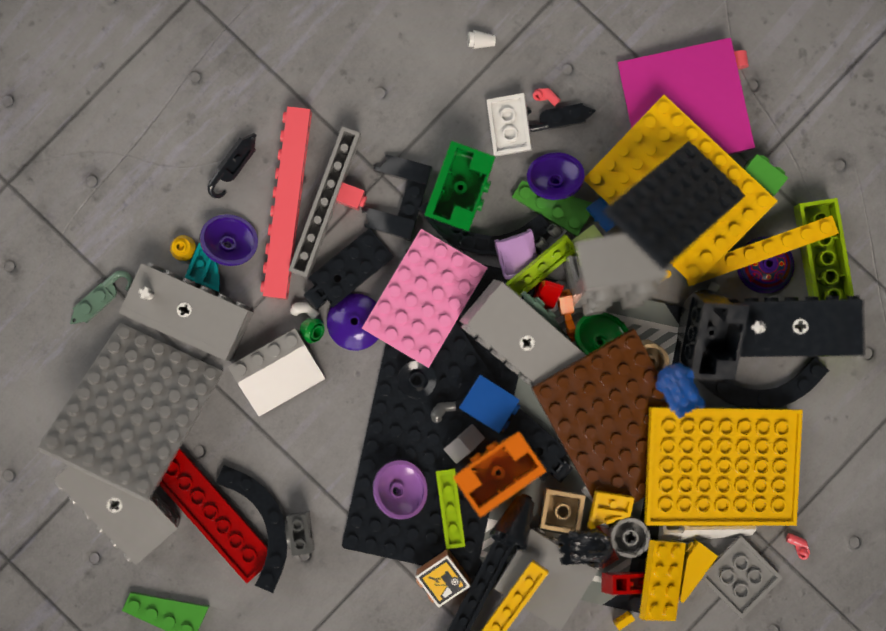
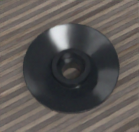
[398,361,436,399]

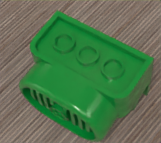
[424,141,496,231]

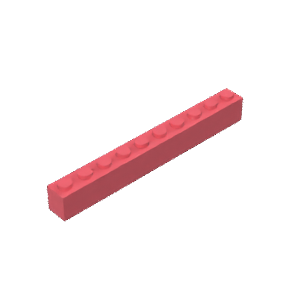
[260,106,312,300]

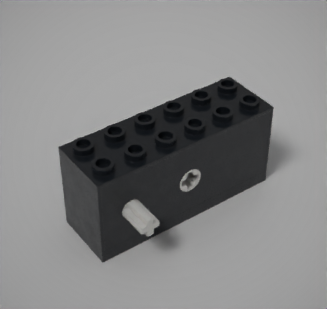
[740,295,866,357]

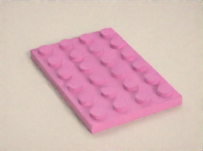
[362,229,487,368]

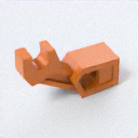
[557,289,575,342]

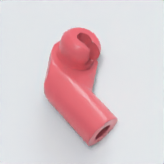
[786,533,810,560]

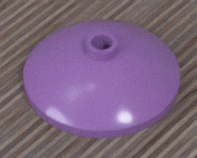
[373,460,427,519]

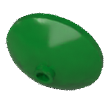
[574,312,629,355]

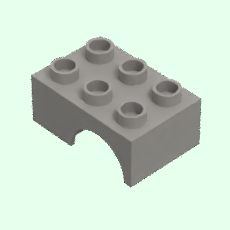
[563,233,668,316]

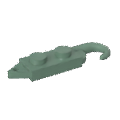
[70,270,133,324]
[521,291,571,342]

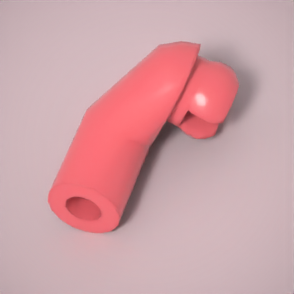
[533,88,561,107]

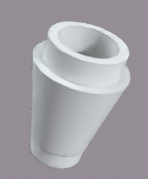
[467,30,496,49]

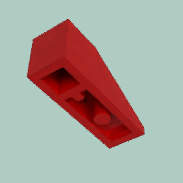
[601,572,645,595]

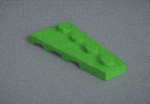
[512,181,592,237]
[122,592,210,631]

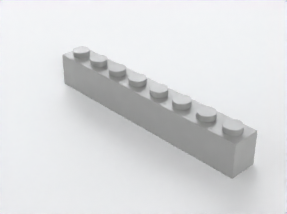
[288,126,361,279]

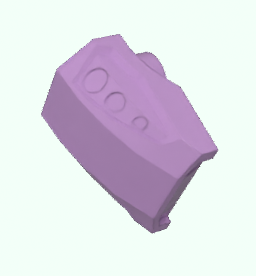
[494,229,538,280]

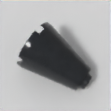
[489,494,534,551]

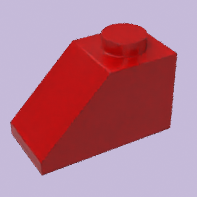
[533,280,564,310]

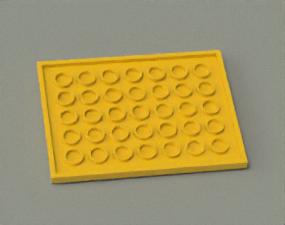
[584,95,778,286]
[644,407,803,526]

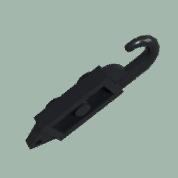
[527,103,596,132]
[207,133,256,199]

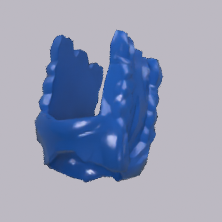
[655,363,705,419]

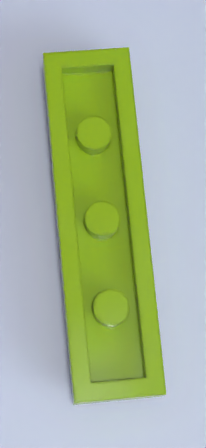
[505,235,577,298]
[436,468,466,549]

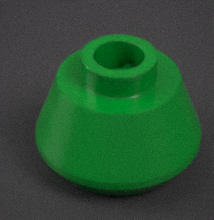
[300,318,325,343]

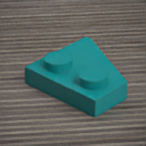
[184,243,221,292]

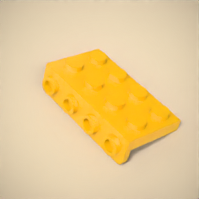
[639,540,686,621]

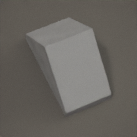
[444,424,485,464]

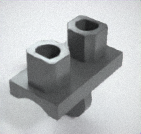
[534,223,570,254]

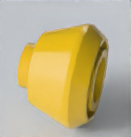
[170,235,196,261]

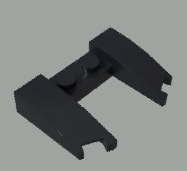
[362,155,432,241]

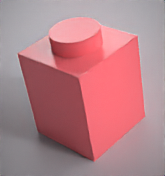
[336,183,367,211]

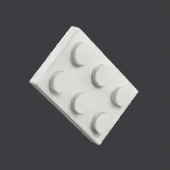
[487,93,532,157]

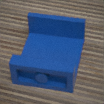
[459,375,521,433]

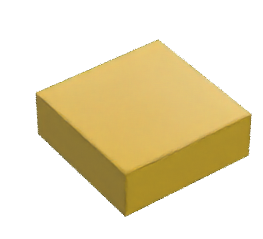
[613,611,635,631]

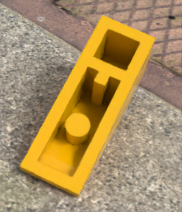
[679,540,718,603]

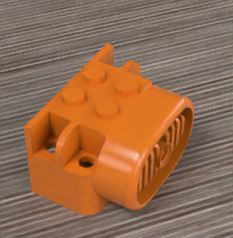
[453,431,546,518]

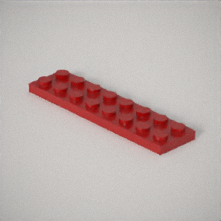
[159,448,268,584]

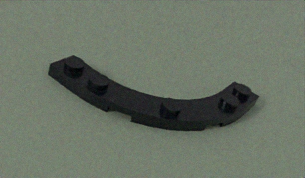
[419,201,550,255]
[694,357,830,409]
[216,465,288,593]

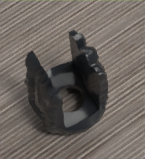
[558,528,613,568]

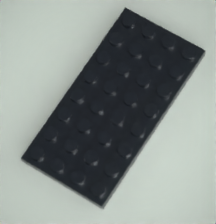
[603,141,746,271]

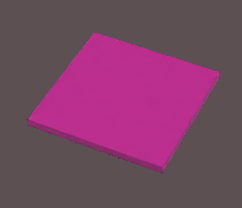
[617,37,755,155]

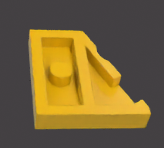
[587,490,634,529]

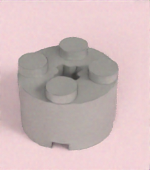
[608,516,650,558]

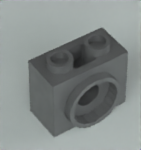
[285,511,315,556]

